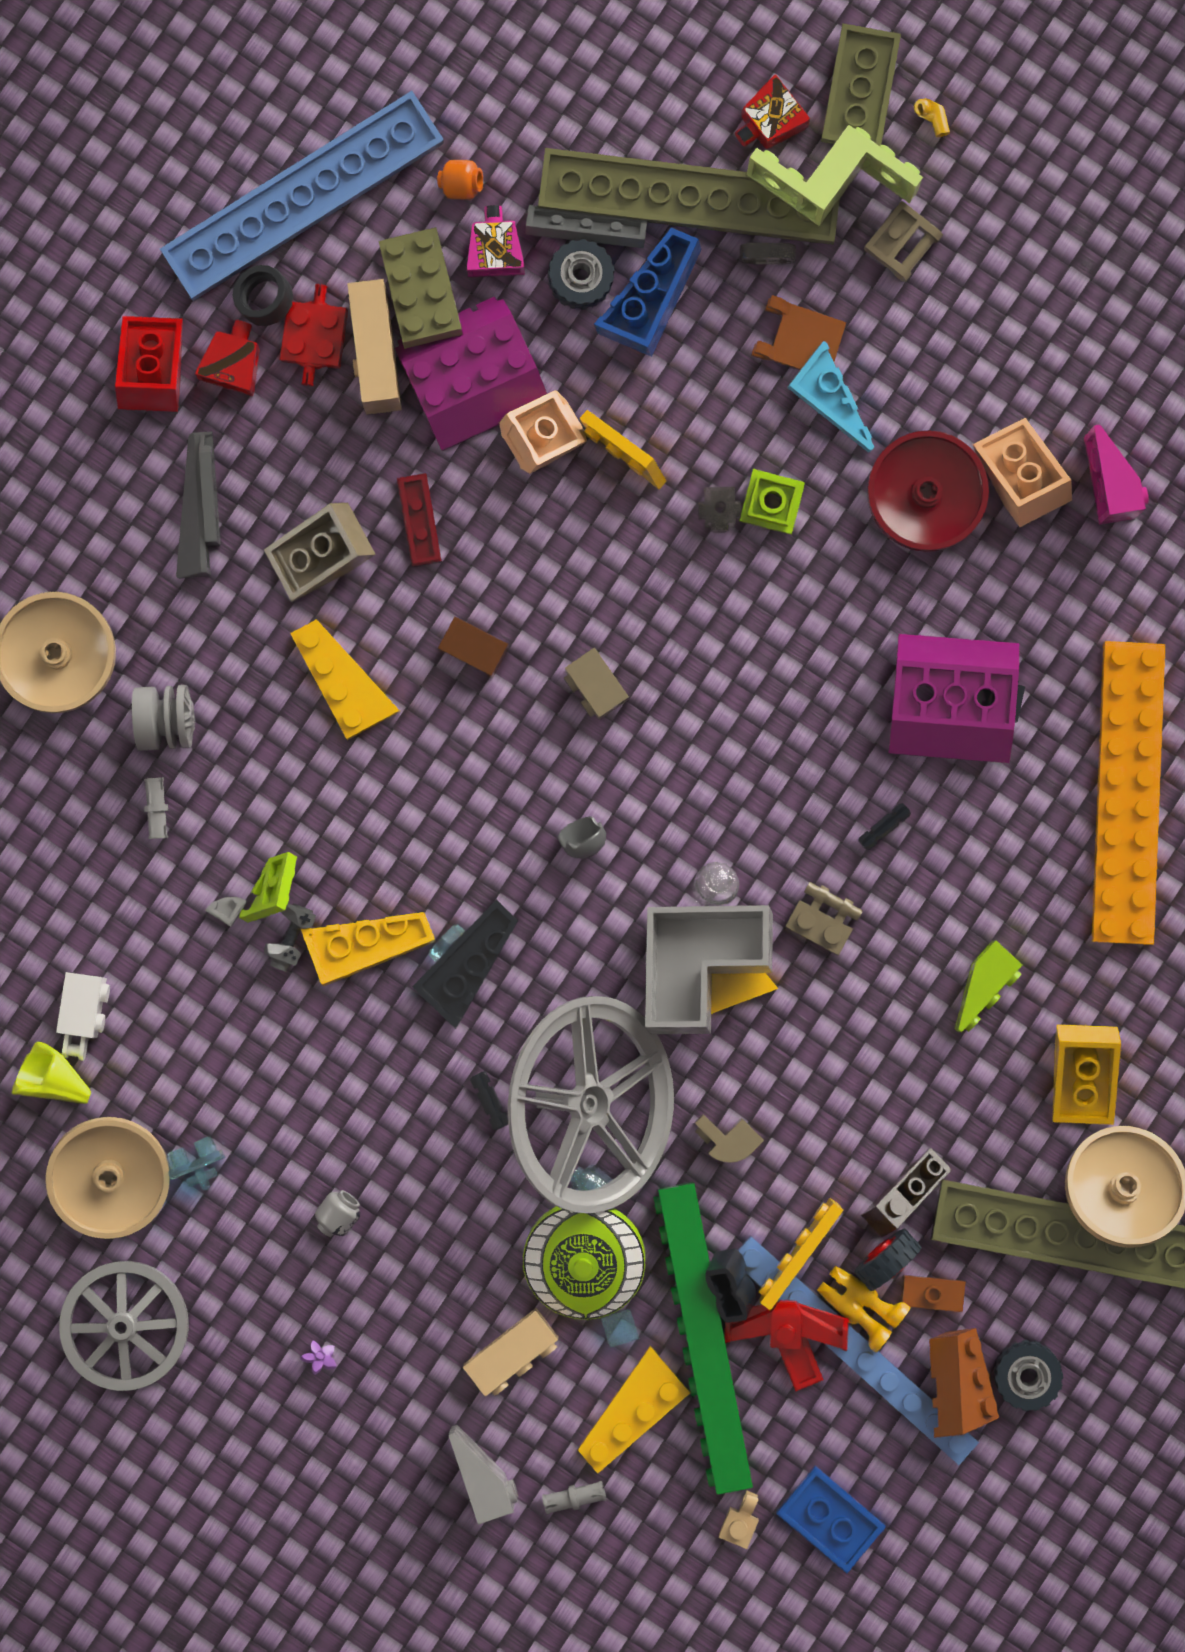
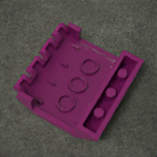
[394,296,547,451]

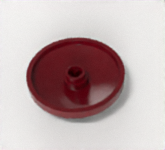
[867,430,989,552]

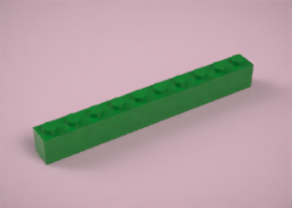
[653,1182,753,1495]

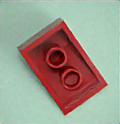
[115,316,183,412]

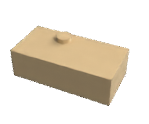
[347,279,402,415]

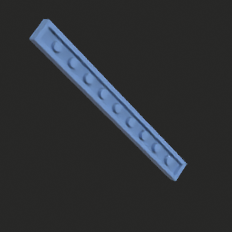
[738,1236,979,1465]

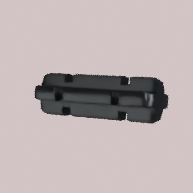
[858,803,911,850]
[470,1071,508,1130]

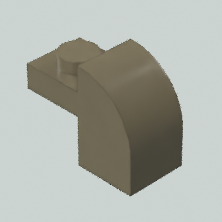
[694,1114,764,1163]

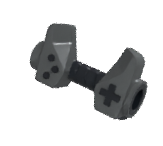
[264,903,316,972]

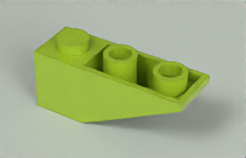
[955,940,1023,1032]

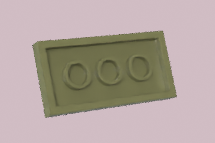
[821,23,901,146]
[378,227,463,349]

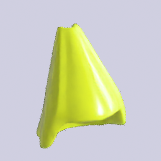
[11,1042,91,1104]

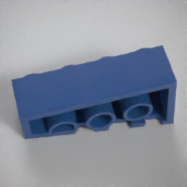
[594,228,702,357]

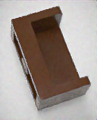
[438,616,509,679]

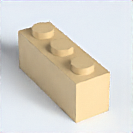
[463,1308,558,1397]

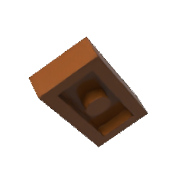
[901,1275,966,1312]

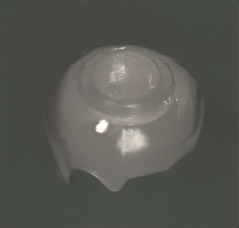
[692,862,740,906]

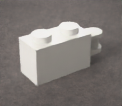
[56,972,110,1061]

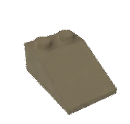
[264,503,376,601]

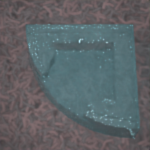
[428,924,465,962]

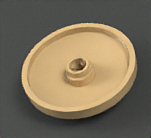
[0,592,116,713]
[46,1117,170,1239]
[1065,1126,1185,1248]

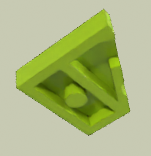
[239,852,297,923]

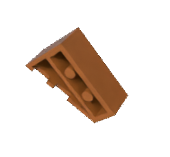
[929,1328,999,1438]

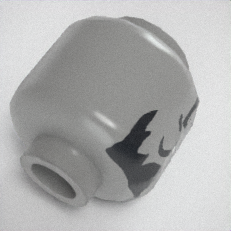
[315,1190,360,1237]

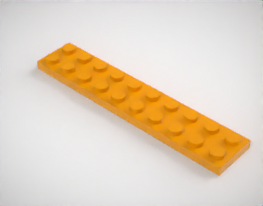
[1091,641,1165,945]

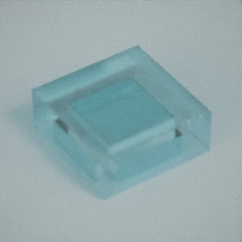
[601,1308,639,1348]

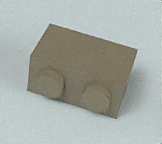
[564,647,629,720]

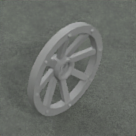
[59,1261,189,1391]

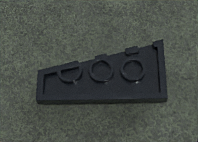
[412,899,518,1029]

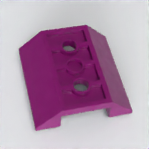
[888,634,1019,764]

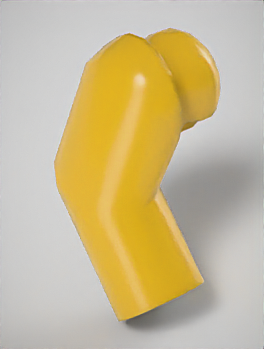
[914,98,950,137]

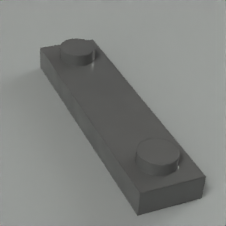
[525,205,647,248]

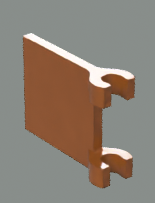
[751,295,846,370]

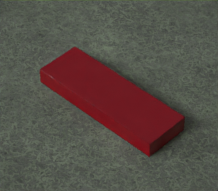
[397,473,442,567]

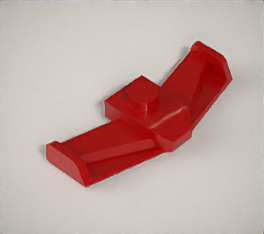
[725,1300,849,1351]

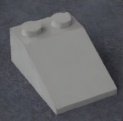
[448,1425,519,1525]

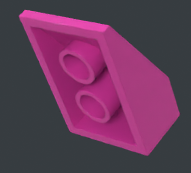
[1084,425,1149,525]

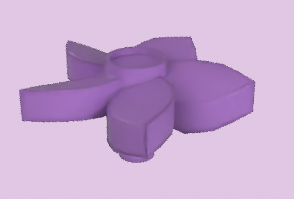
[300,1340,336,1375]

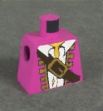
[467,205,525,277]

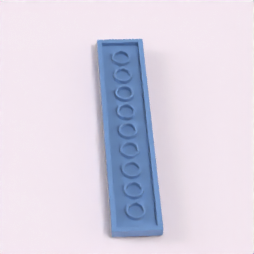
[160,91,444,301]

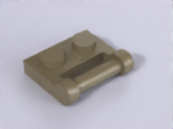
[864,201,943,282]

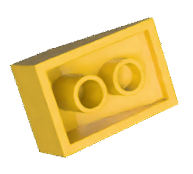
[1052,1025,1121,1125]

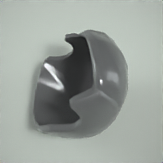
[558,816,606,859]

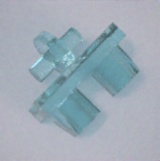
[167,1136,226,1191]

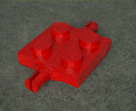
[280,284,348,387]

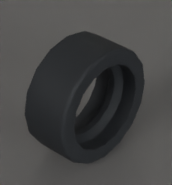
[232,265,293,326]

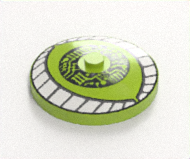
[523,1206,646,1320]

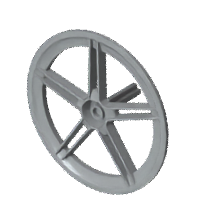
[508,996,674,1213]

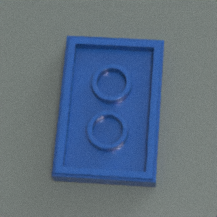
[776,1465,886,1574]

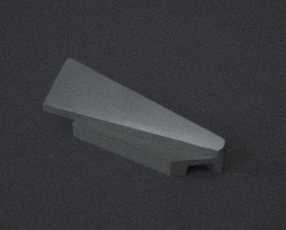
[176,431,221,579]

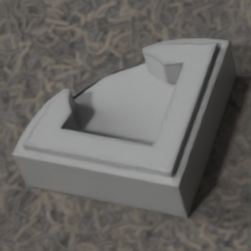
[205,897,248,927]

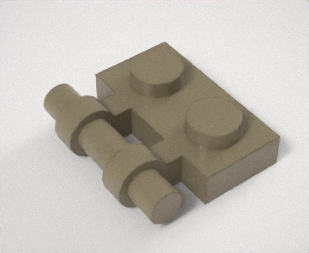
[785,882,863,956]

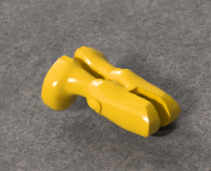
[817,1265,910,1353]

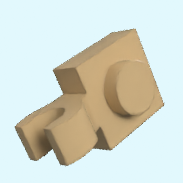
[719,1490,759,1549]

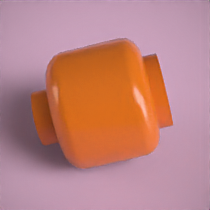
[437,160,483,200]

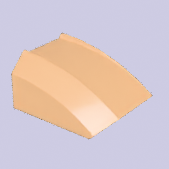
[499,390,587,474]

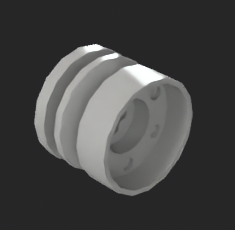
[132,685,195,751]

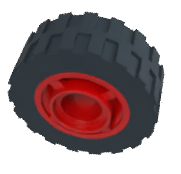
[854,1228,922,1291]

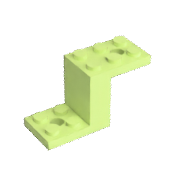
[746,125,923,226]

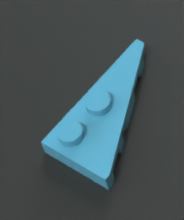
[787,341,875,453]

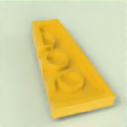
[290,619,400,740]
[301,912,436,986]
[758,1198,843,1310]
[578,1345,690,1474]

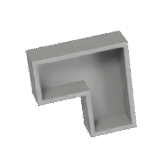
[645,905,773,1034]

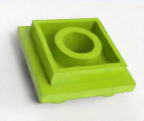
[739,469,805,535]

